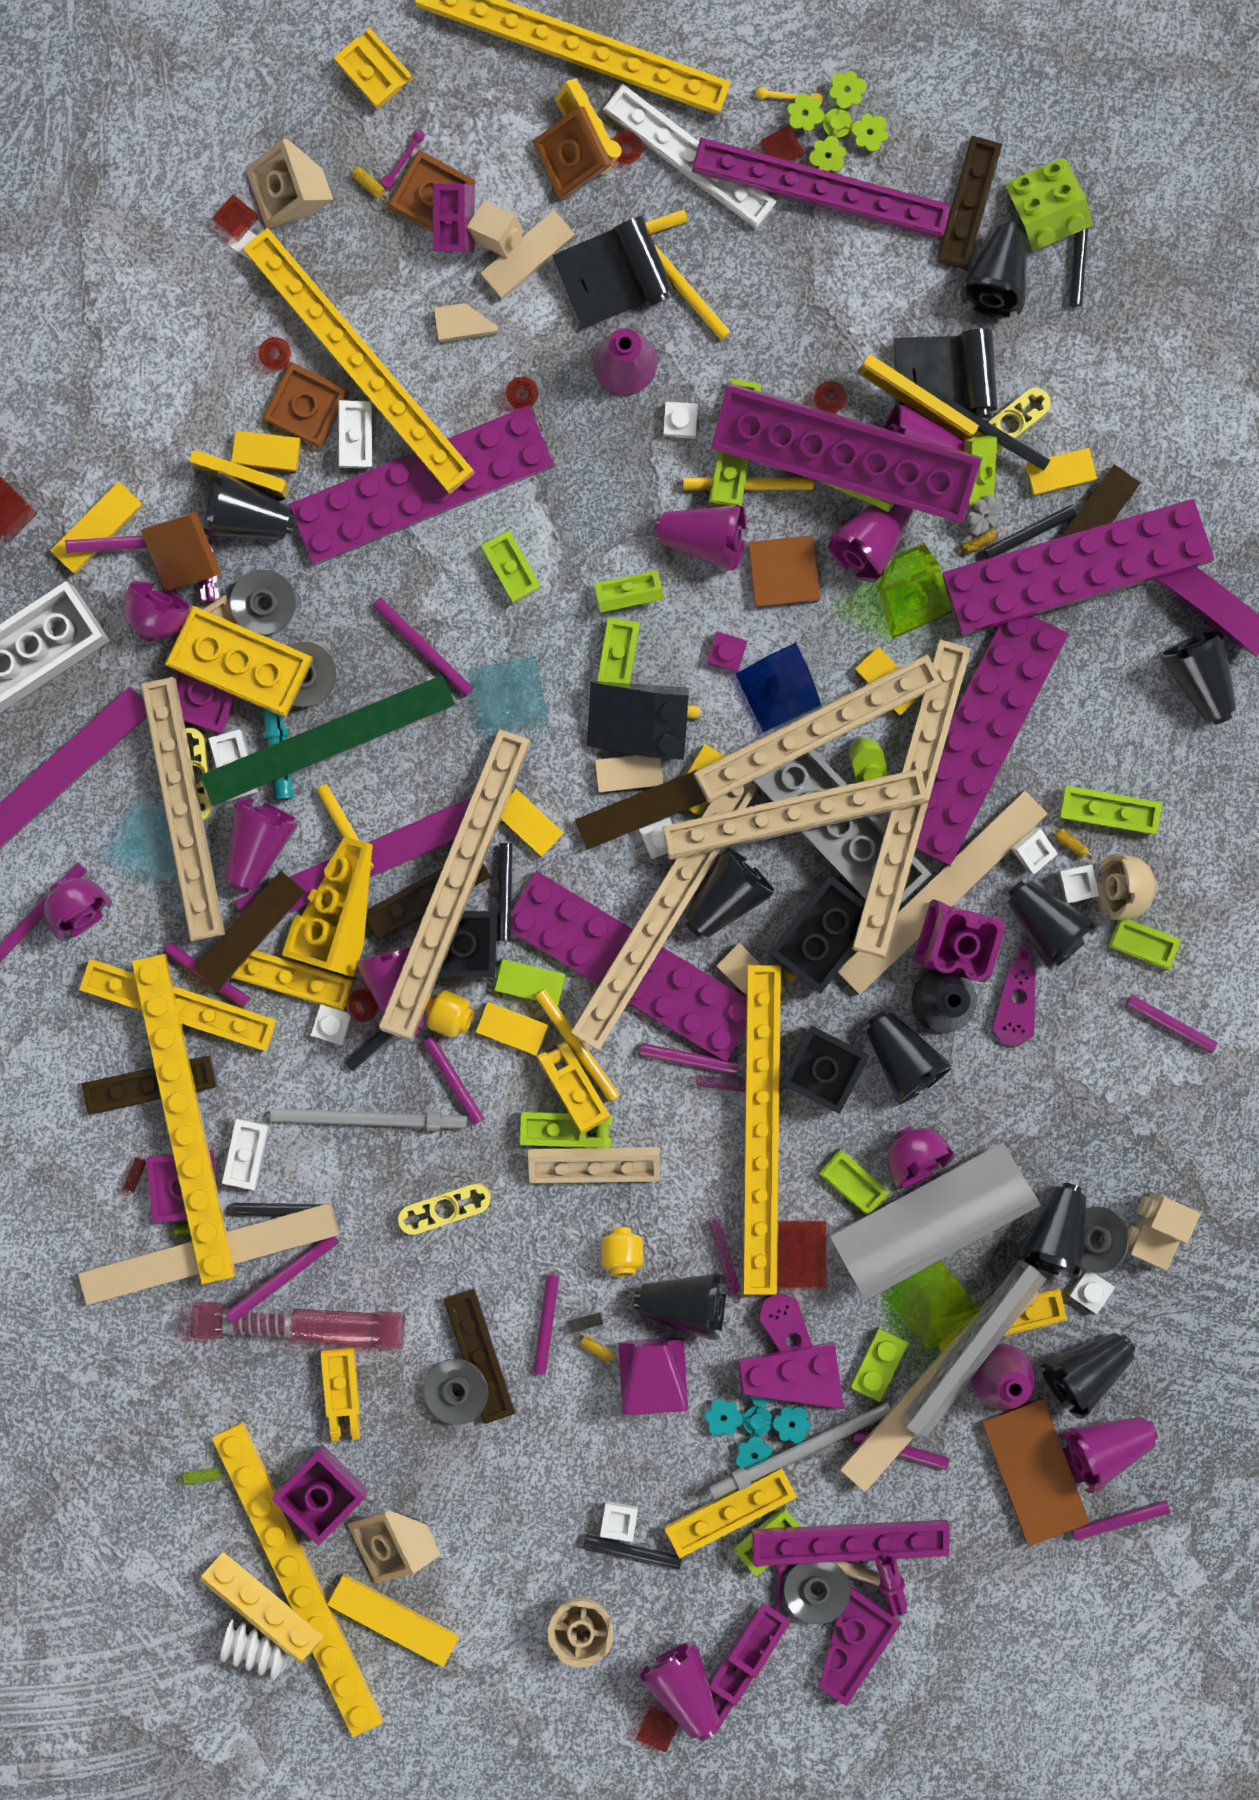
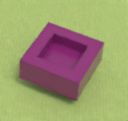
[707,631,748,673]

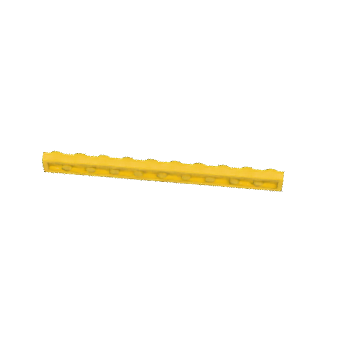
[415,0,731,116]
[243,228,475,494]
[132,954,236,1284]
[743,965,781,1295]
[212,1422,384,1737]

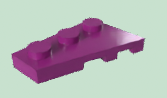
[737,1342,844,1409]
[819,1585,902,1706]

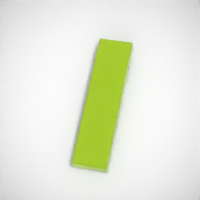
[709,378,762,507]

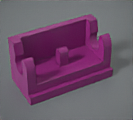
[433,184,475,253]

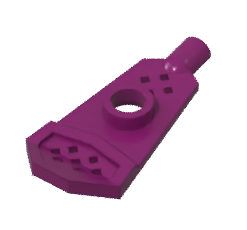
[991,947,1036,1047]
[758,1292,812,1351]

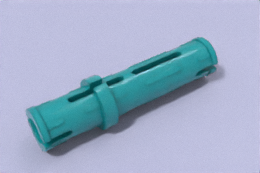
[262,708,295,800]

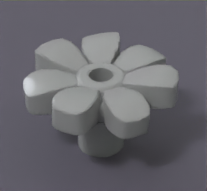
[966,495,1002,535]

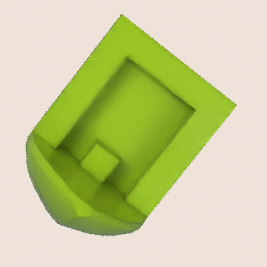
[848,736,889,783]

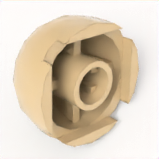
[1096,854,1158,920]
[548,1597,614,1668]

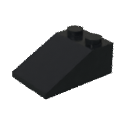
[587,681,689,760]

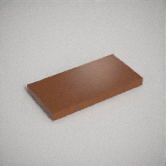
[981,1398,1090,1546]

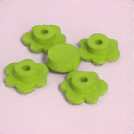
[787,71,888,172]

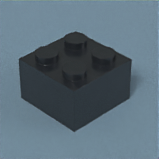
[438,911,498,978]
[779,1024,870,1114]

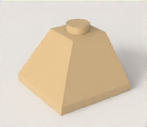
[245,139,333,229]
[347,1510,441,1584]

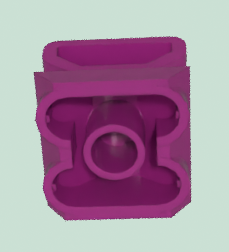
[914,899,1005,983]
[618,1338,689,1415]

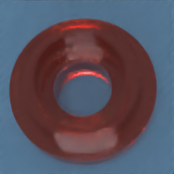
[612,131,643,165]
[258,337,291,370]
[506,377,539,409]
[814,381,847,414]
[346,989,378,1022]

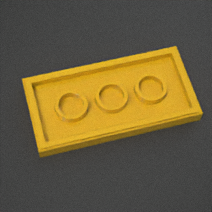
[165,606,313,718]

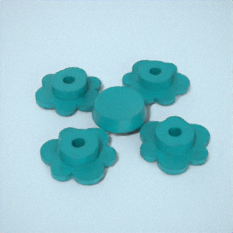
[705,1395,811,1469]

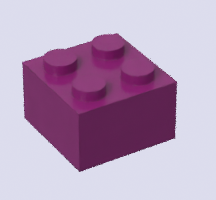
[271,1444,369,1546]

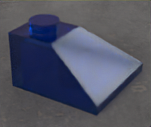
[735,642,822,733]

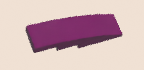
[1154,567,1259,658]
[708,1602,791,1733]

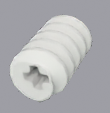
[220,1619,289,1680]

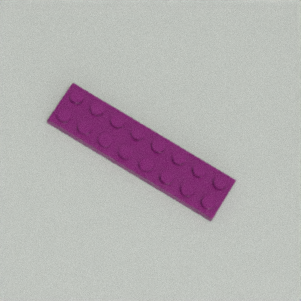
[711,383,983,523]
[289,405,554,566]
[942,499,1215,636]
[915,616,1069,867]
[511,871,746,1062]

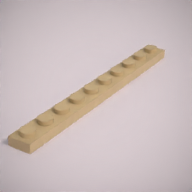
[852,640,971,958]
[379,729,530,1041]
[570,781,758,1050]

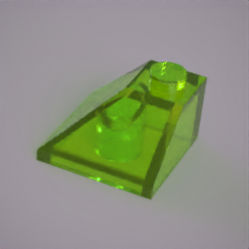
[876,543,952,639]
[888,1260,980,1352]

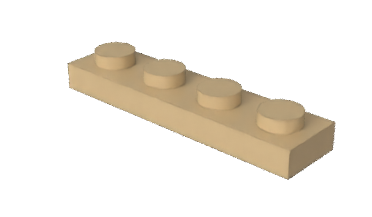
[528,1147,660,1183]

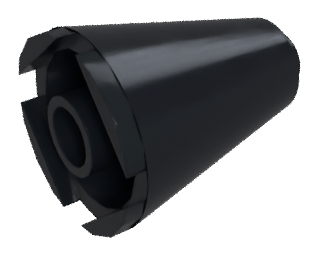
[960,222,1028,318]
[203,470,296,540]
[1160,629,1236,725]
[685,847,775,938]
[1008,880,1098,971]
[911,970,977,1033]
[866,1011,952,1105]
[1017,1183,1087,1278]
[634,1273,726,1340]
[1041,1332,1135,1419]

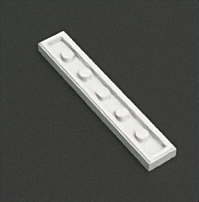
[603,84,777,230]

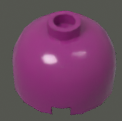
[122,581,191,642]
[44,878,112,941]
[887,1126,955,1188]

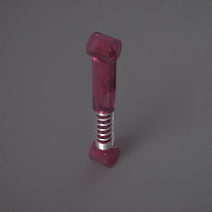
[190,1302,405,1349]

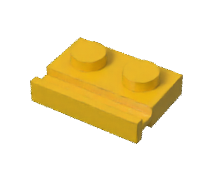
[334,27,413,110]

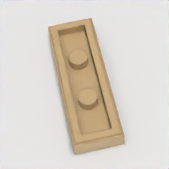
[480,210,575,300]

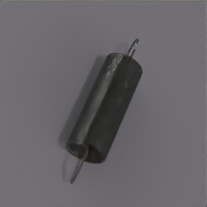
[559,1312,612,1333]

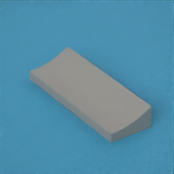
[752,750,931,902]
[830,1142,1040,1301]
[901,1259,1046,1437]

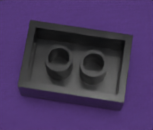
[766,875,865,994]

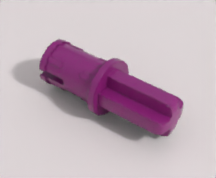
[875,1553,907,1617]

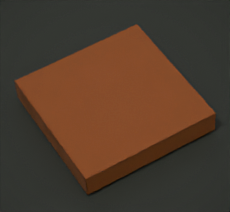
[532,106,612,199]
[388,150,476,233]
[262,361,350,450]
[141,511,221,591]
[748,535,820,608]

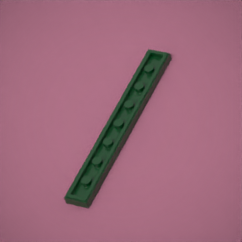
[199,675,456,806]

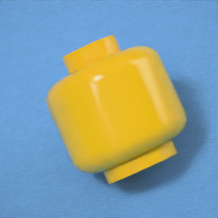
[424,990,474,1038]
[600,1227,644,1277]

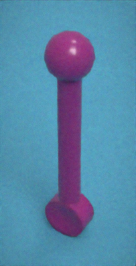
[382,130,425,189]
[774,1564,788,1613]

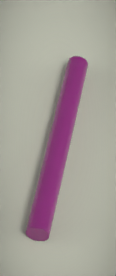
[372,597,474,697]
[0,862,88,962]
[225,1236,339,1324]

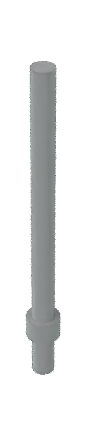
[270,1109,468,1131]
[709,1403,891,1499]

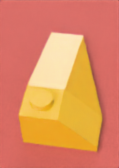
[282,837,372,977]

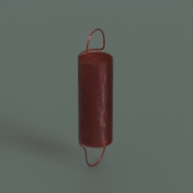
[122,1150,146,1201]

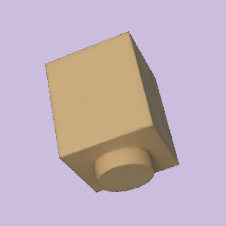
[467,201,524,258]

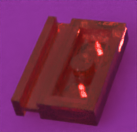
[777,1220,826,1288]

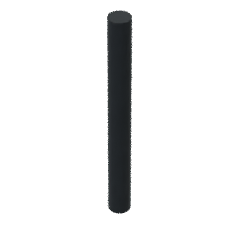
[936,393,1050,471]

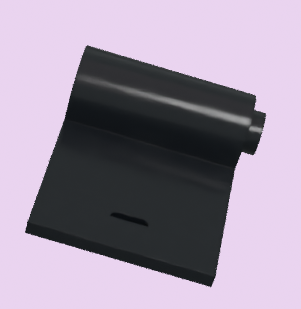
[552,215,673,329]
[893,329,998,419]

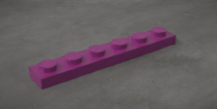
[752,1520,950,1566]

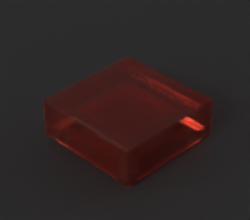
[760,125,804,162]
[212,194,259,242]
[636,1706,678,1752]

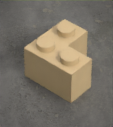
[1127,1191,1201,1270]

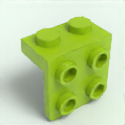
[1006,158,1093,252]

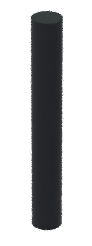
[1069,209,1090,307]
[983,505,1076,559]
[498,843,513,942]
[345,1030,394,1071]
[233,1203,323,1216]
[583,1534,682,1570]

